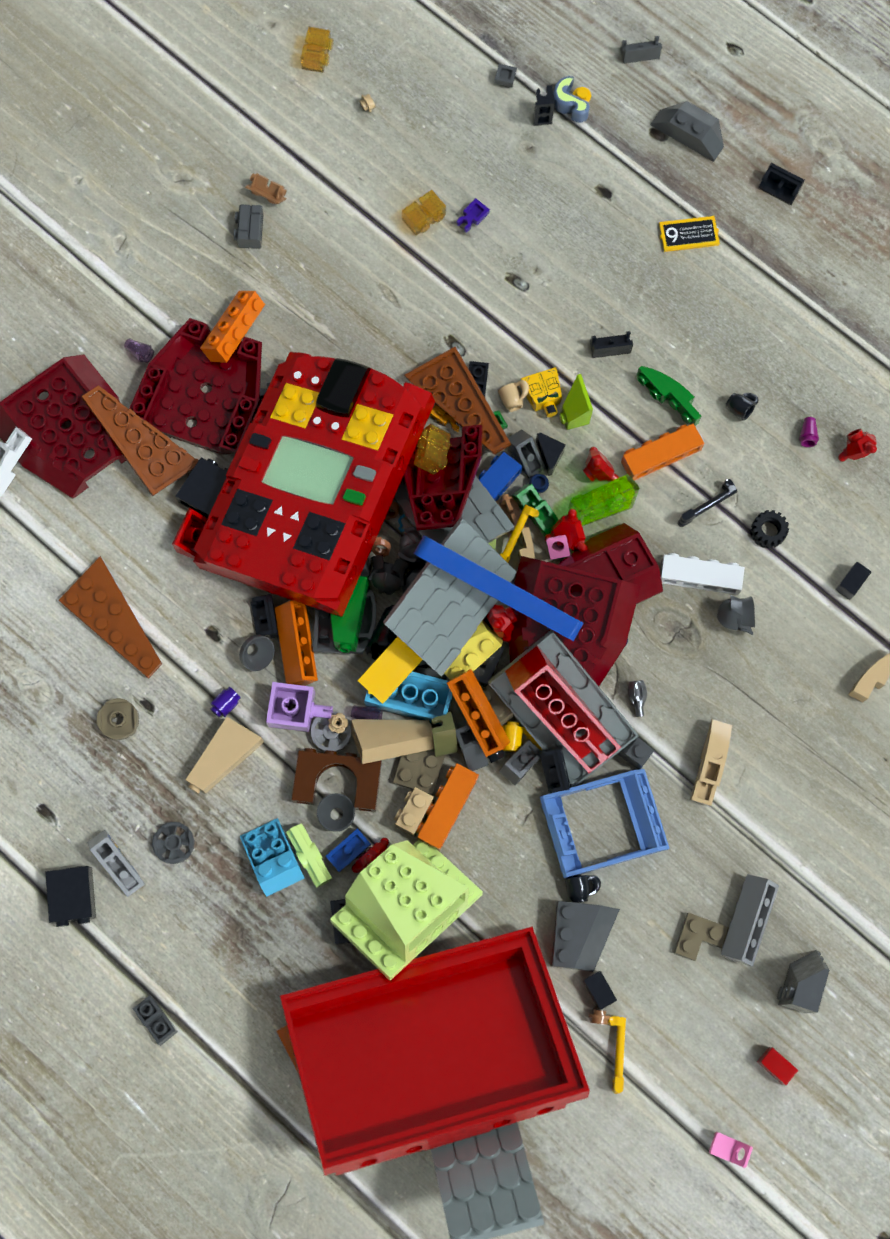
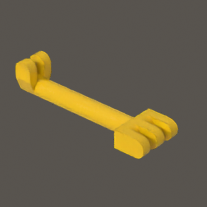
[500,504,539,563]
[608,1016,626,1094]

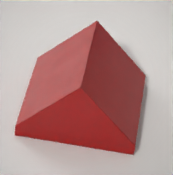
[172,508,207,559]

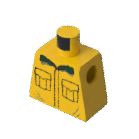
[520,367,562,417]

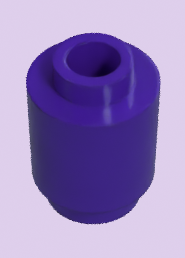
[210,687,241,717]

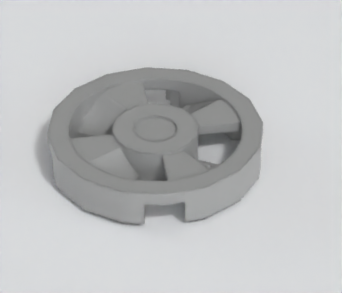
[311,711,351,752]

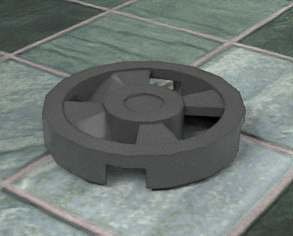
[152,822,195,864]

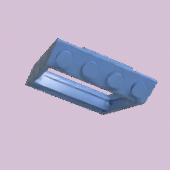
[540,769,670,878]

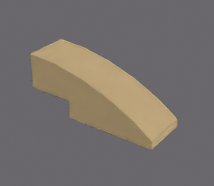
[848,653,890,703]

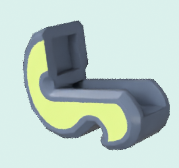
[553,76,590,123]

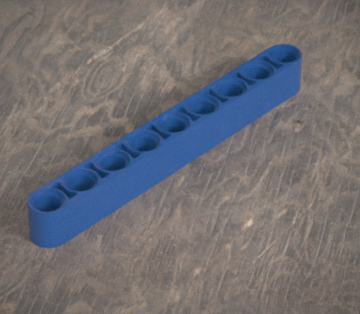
[413,535,584,641]

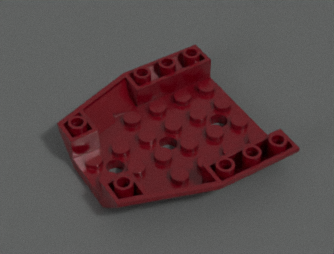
[129,318,262,455]
[0,354,126,499]
[509,556,641,686]

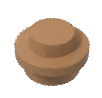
[589,1009,610,1024]

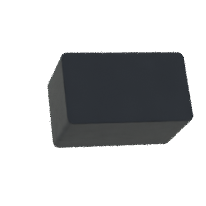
[836,562,871,600]
[583,971,617,1010]

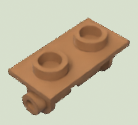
[245,173,287,204]
[496,494,526,538]

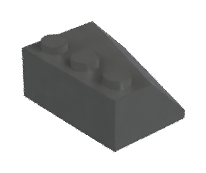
[551,901,620,972]
[777,950,830,1014]

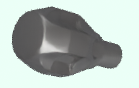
[628,680,647,717]

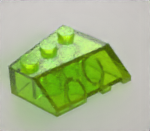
[569,474,640,526]

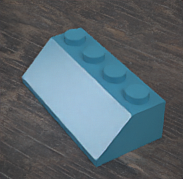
[364,671,453,726]

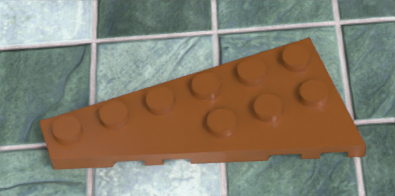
[404,347,511,455]
[81,385,199,497]
[59,556,162,679]

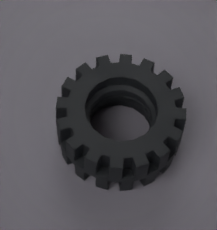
[751,510,789,548]

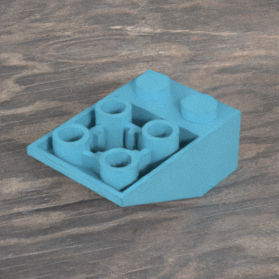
[240,818,305,897]

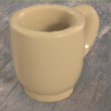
[498,380,529,412]

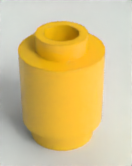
[502,721,523,752]

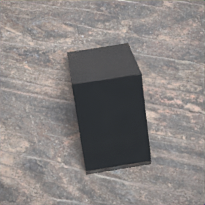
[536,432,566,476]

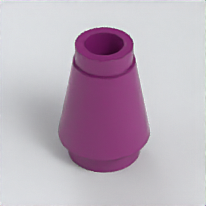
[799,417,819,448]

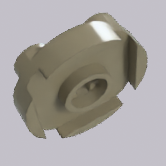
[97,698,139,740]

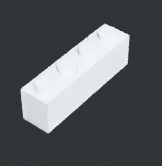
[660,553,745,595]

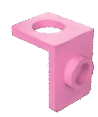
[546,535,570,560]
[709,1132,753,1168]

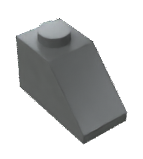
[508,429,546,478]
[617,737,655,770]

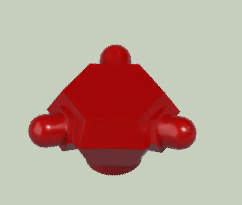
[838,429,877,462]
[583,447,620,483]
[545,509,587,552]
[487,604,518,642]
[352,838,389,873]

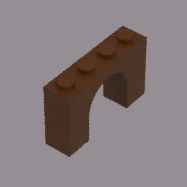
[292,748,382,812]

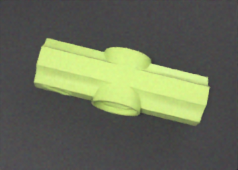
[286,823,332,888]

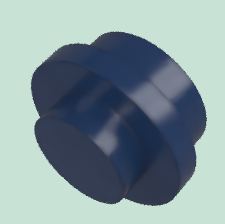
[529,474,549,494]

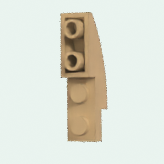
[690,719,732,806]

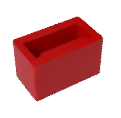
[757,1047,799,1086]

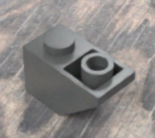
[456,725,489,771]

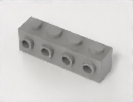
[721,874,779,967]

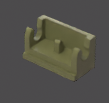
[431,712,458,757]

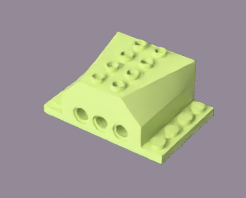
[330,840,483,980]

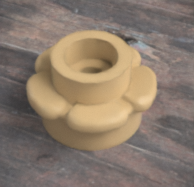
[360,94,376,112]
[328,713,349,733]

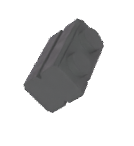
[234,204,264,249]

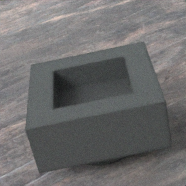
[495,64,517,88]

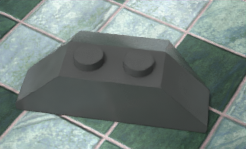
[650,101,724,162]

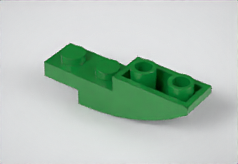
[636,366,702,426]

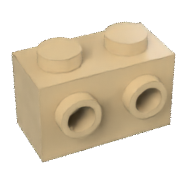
[394,787,434,837]

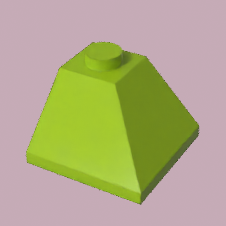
[559,374,593,430]

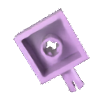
[266,682,333,732]

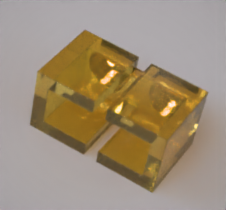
[300,26,334,73]
[402,190,446,236]
[414,424,451,475]

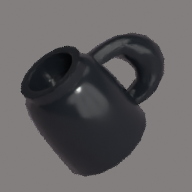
[726,393,759,421]
[565,875,601,903]

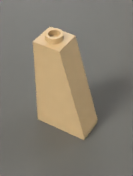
[186,717,264,794]
[351,719,434,764]

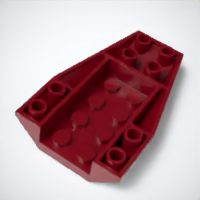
[404,424,483,530]
[558,523,663,604]

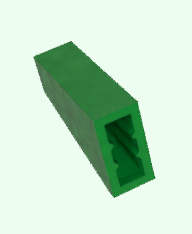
[331,576,369,653]

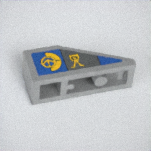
[88,830,145,897]

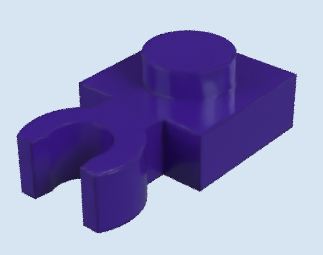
[457,198,490,233]

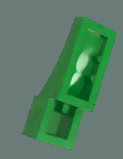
[511,484,559,536]

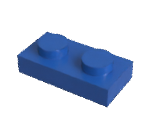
[326,828,371,873]

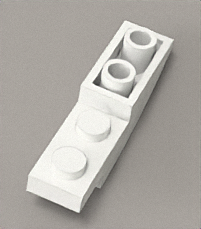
[0,427,32,498]

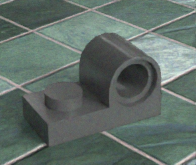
[499,740,540,786]

